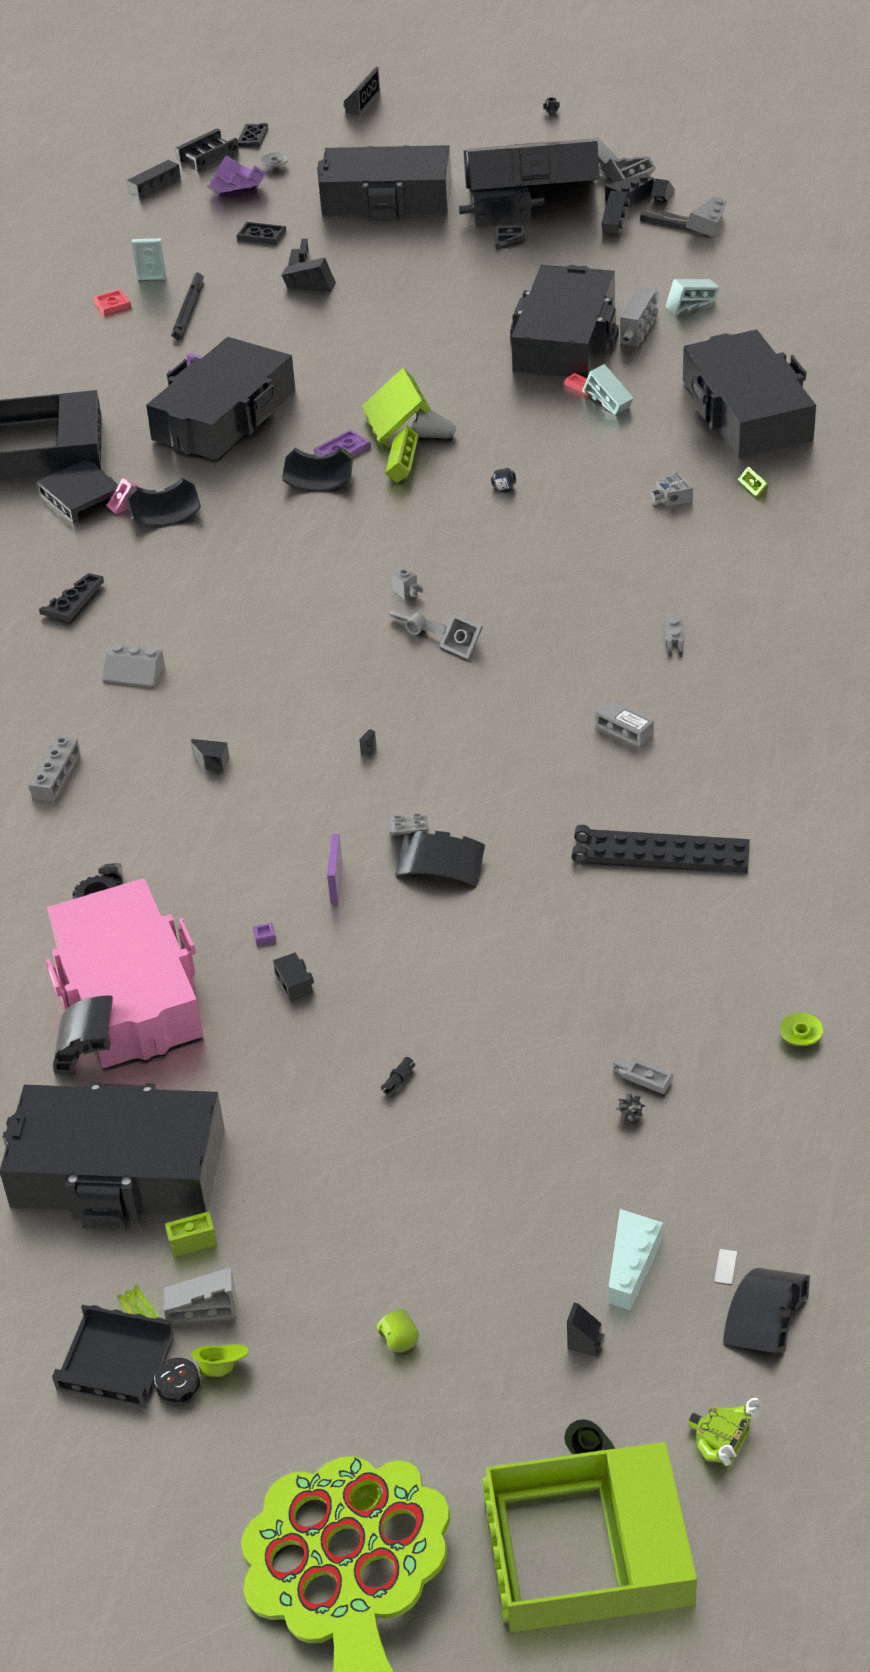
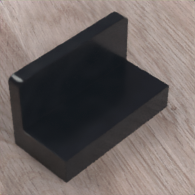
[288,239,309,265]

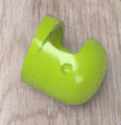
[376,1309,419,1353]

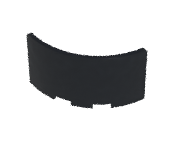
[282,447,354,491]
[126,478,201,526]
[395,831,485,886]
[53,995,113,1073]
[723,1268,810,1353]

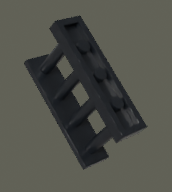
[175,128,239,170]

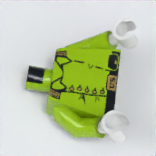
[688,1398,763,1467]

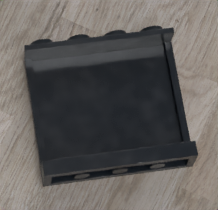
[37,459,119,523]
[52,1305,174,1408]

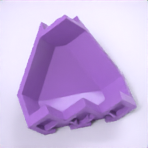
[207,155,266,195]

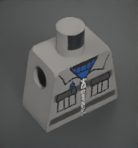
[651,471,693,506]

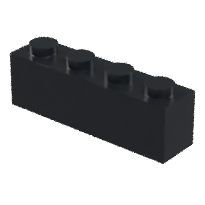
[126,159,181,198]

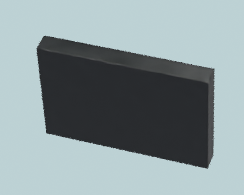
[236,222,286,245]

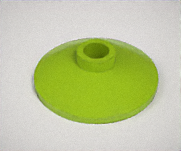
[780,1012,823,1046]

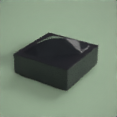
[359,729,376,756]

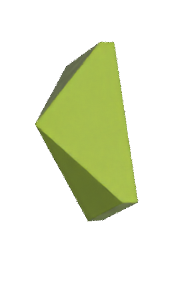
[738,467,769,497]

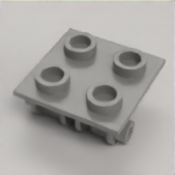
[388,813,429,836]

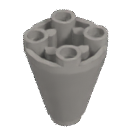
[411,408,456,439]

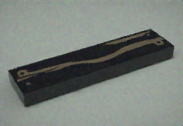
[640,208,692,231]

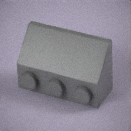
[102,643,165,688]

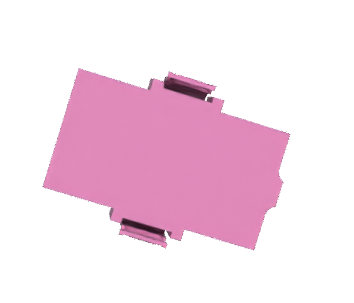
[45,878,204,1069]

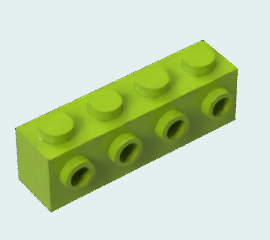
[385,425,419,483]

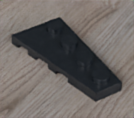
[39,573,104,622]

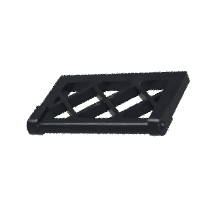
[238,123,269,147]

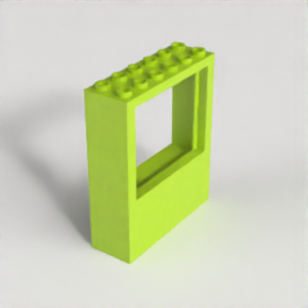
[482,1442,697,1633]

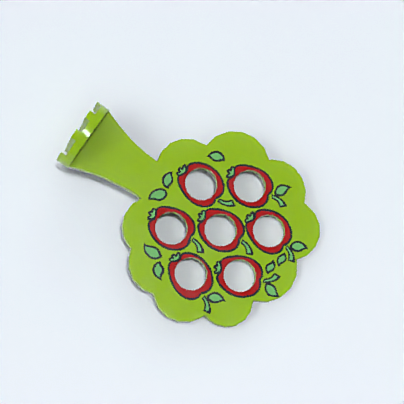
[241,1456,451,1672]

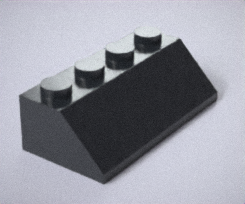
[343,67,380,115]

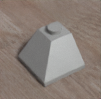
[440,614,483,659]

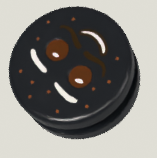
[154,1358,200,1406]

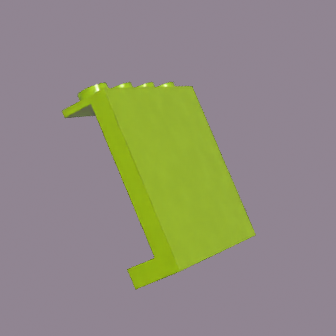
[362,368,431,448]

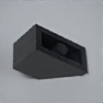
[651,178,675,202]
[191,739,229,771]
[567,1302,605,1356]

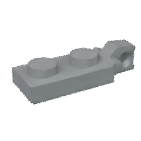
[613,1057,673,1094]

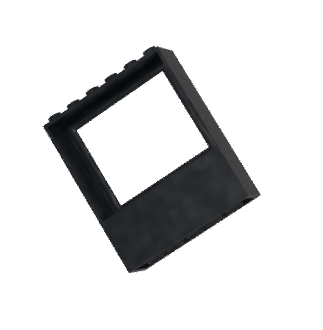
[0,390,102,480]

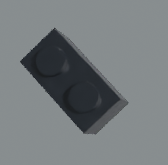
[273,952,314,1001]

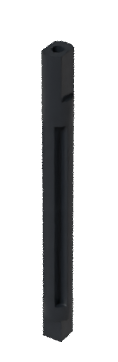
[171,272,204,340]

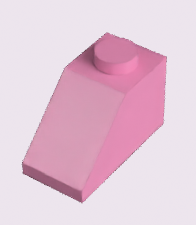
[107,478,141,514]

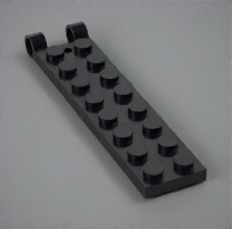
[571,825,750,872]

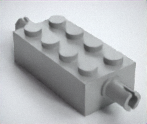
[620,286,659,347]

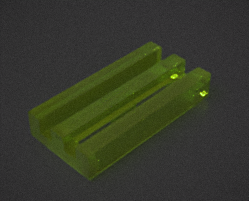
[117,1285,159,1319]

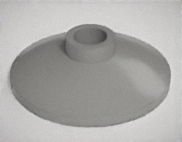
[261,152,288,168]

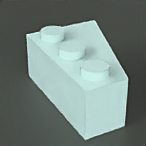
[665,279,720,315]
[582,364,634,415]

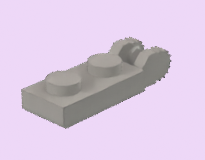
[664,617,684,652]

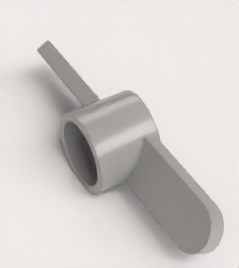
[389,611,447,635]

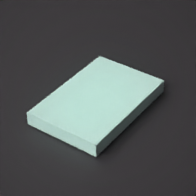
[132,238,167,281]

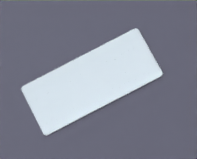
[714,1249,737,1284]

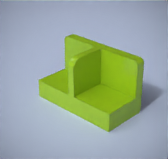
[165,1212,217,1257]

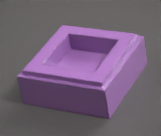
[253,922,276,945]

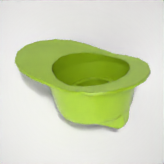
[191,1344,249,1377]

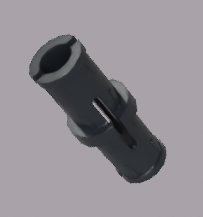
[381,1057,415,1096]

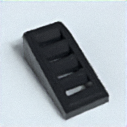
[98,863,123,879]

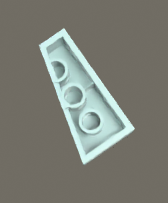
[609,1209,663,1311]

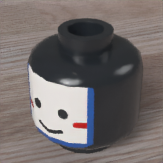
[491,468,516,491]

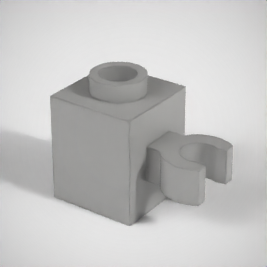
[392,568,423,599]

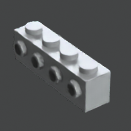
[28,736,80,802]

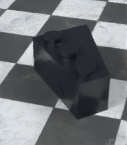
[605,174,654,208]
[601,191,630,235]
[281,257,336,292]

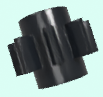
[543,97,560,114]
[616,1094,645,1121]

